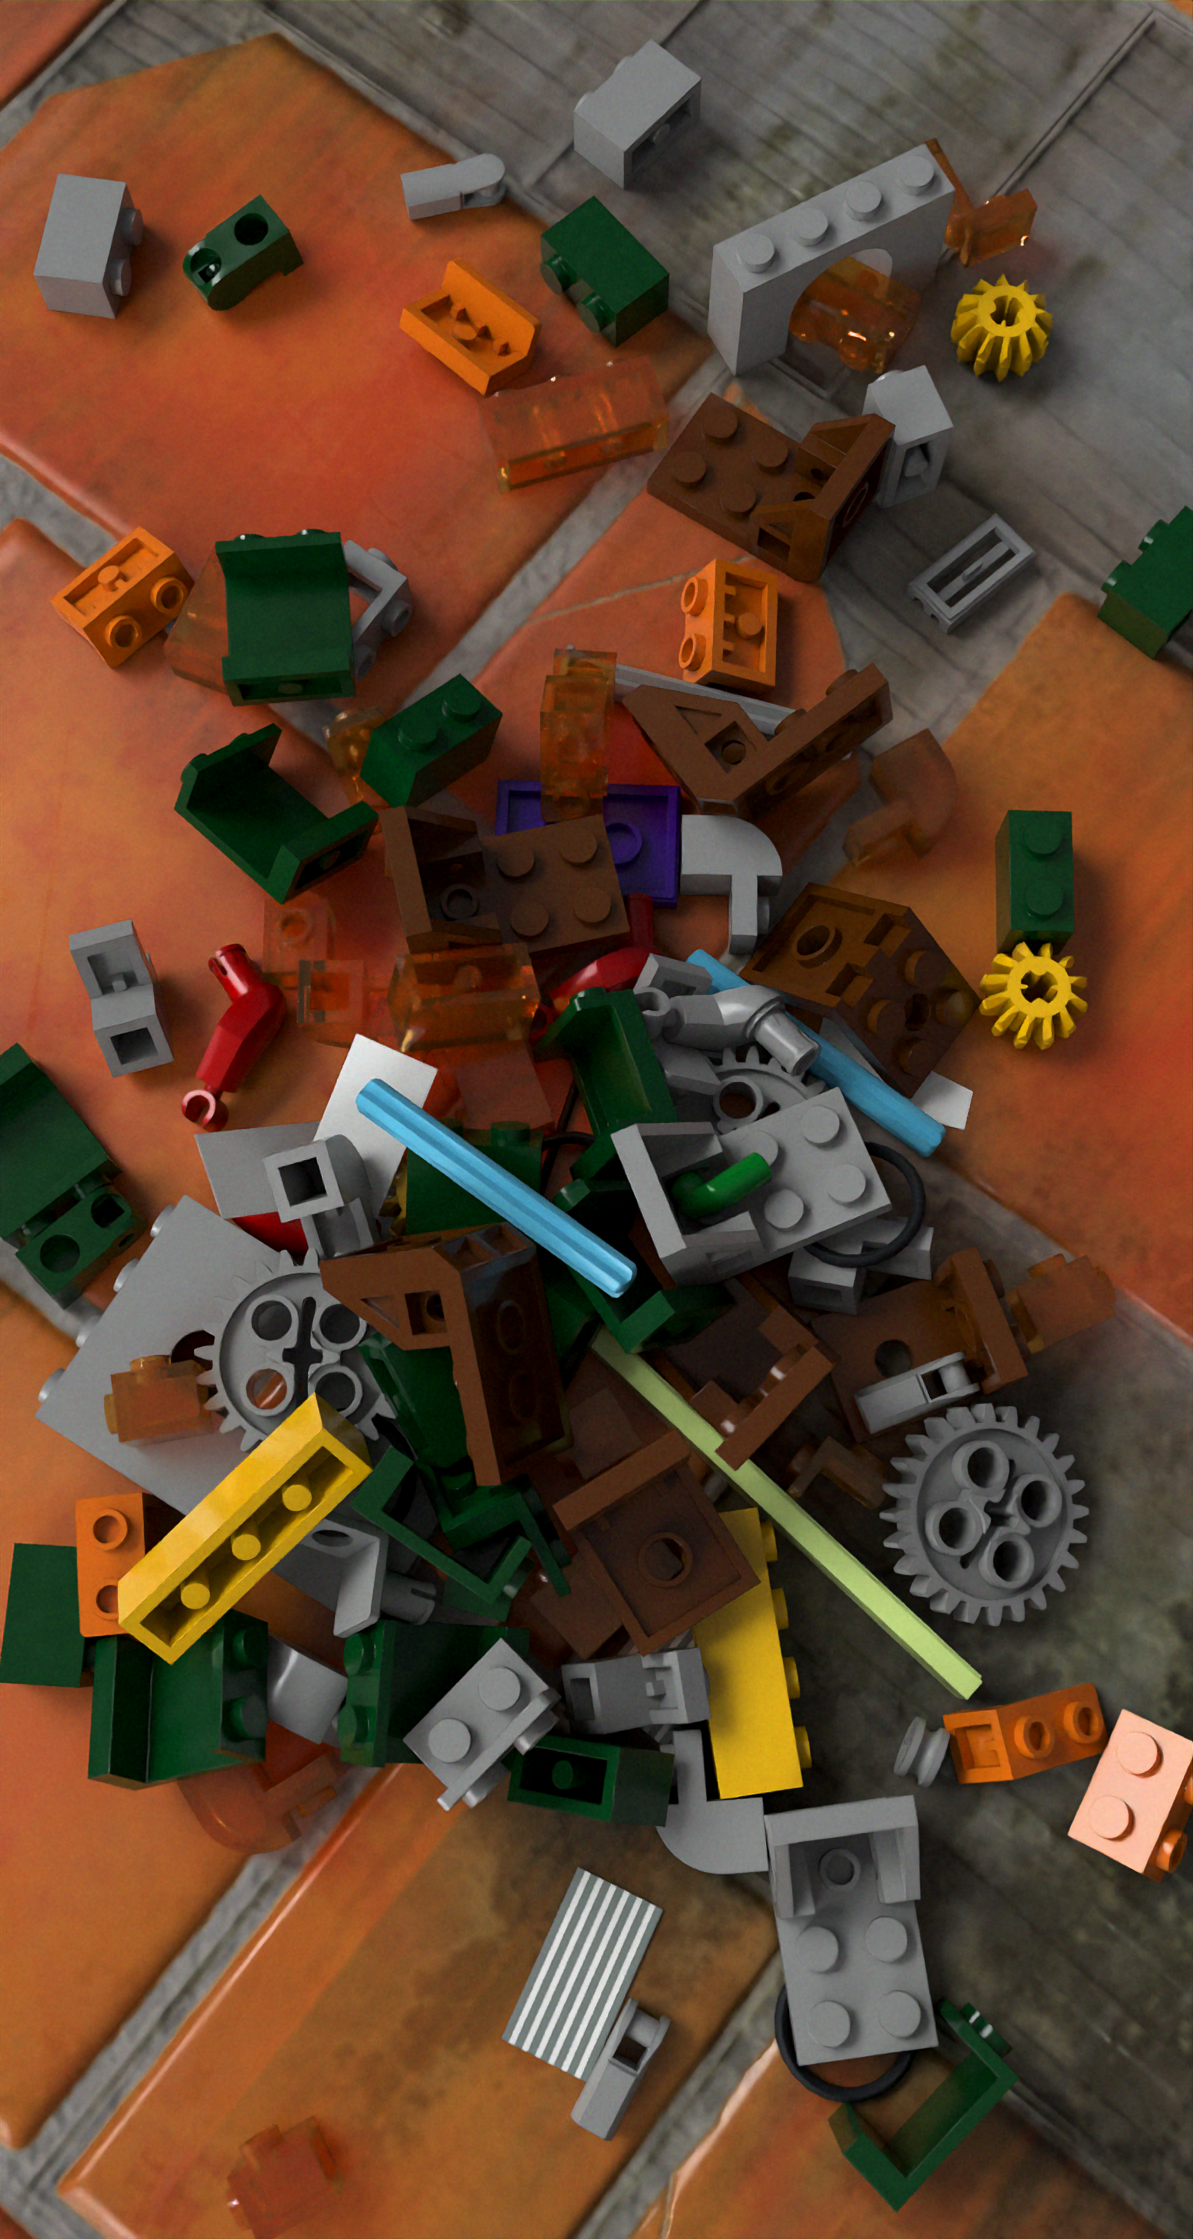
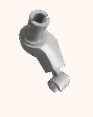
[634,985,822,1077]

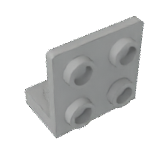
[402,1637,562,1811]

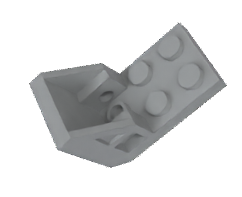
[610,1086,892,1288]
[764,1795,939,2066]

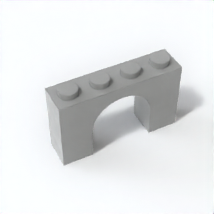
[707,143,956,377]

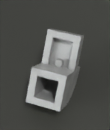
[680,815,783,955]
[69,919,175,1078]
[262,1134,381,1261]
[788,1217,936,1316]
[267,1630,348,1750]
[561,1646,711,1735]
[656,1726,769,1874]

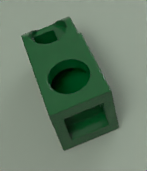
[182,194,304,311]
[15,1184,148,1311]

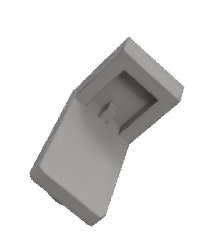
[344,539,413,682]
[633,953,721,1096]

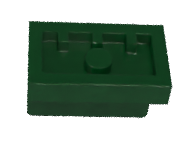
[414,1454,573,1599]

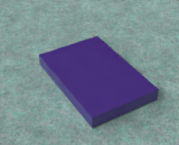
[495,780,681,909]

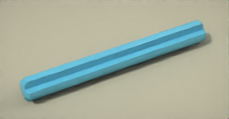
[686,949,946,1157]
[355,1078,637,1298]

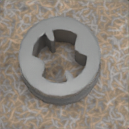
[894,1716,950,1788]

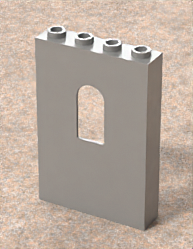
[34,1194,442,1619]

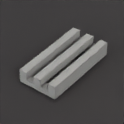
[906,513,1037,635]

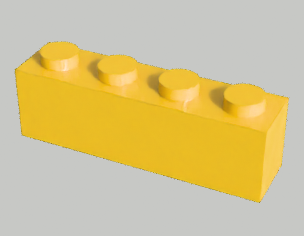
[118,1392,373,1665]
[679,1507,812,1799]

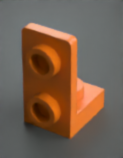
[942,1683,1109,1784]

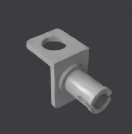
[299,1511,436,1638]

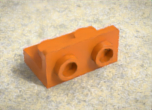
[48,525,201,669]
[679,558,778,695]
[75,1492,161,1637]

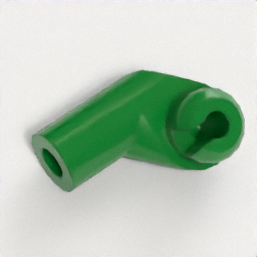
[670,1152,772,1220]

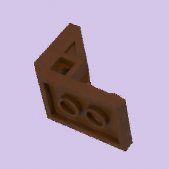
[647,392,896,581]
[622,662,893,825]
[378,806,631,980]
[318,1221,574,1486]
[643,1270,842,1472]

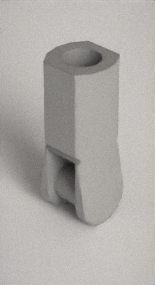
[400,154,506,220]
[854,1350,981,1434]
[570,1997,671,2141]

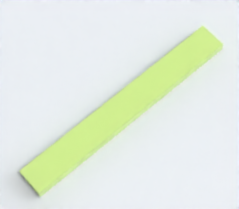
[588,1324,983,1700]

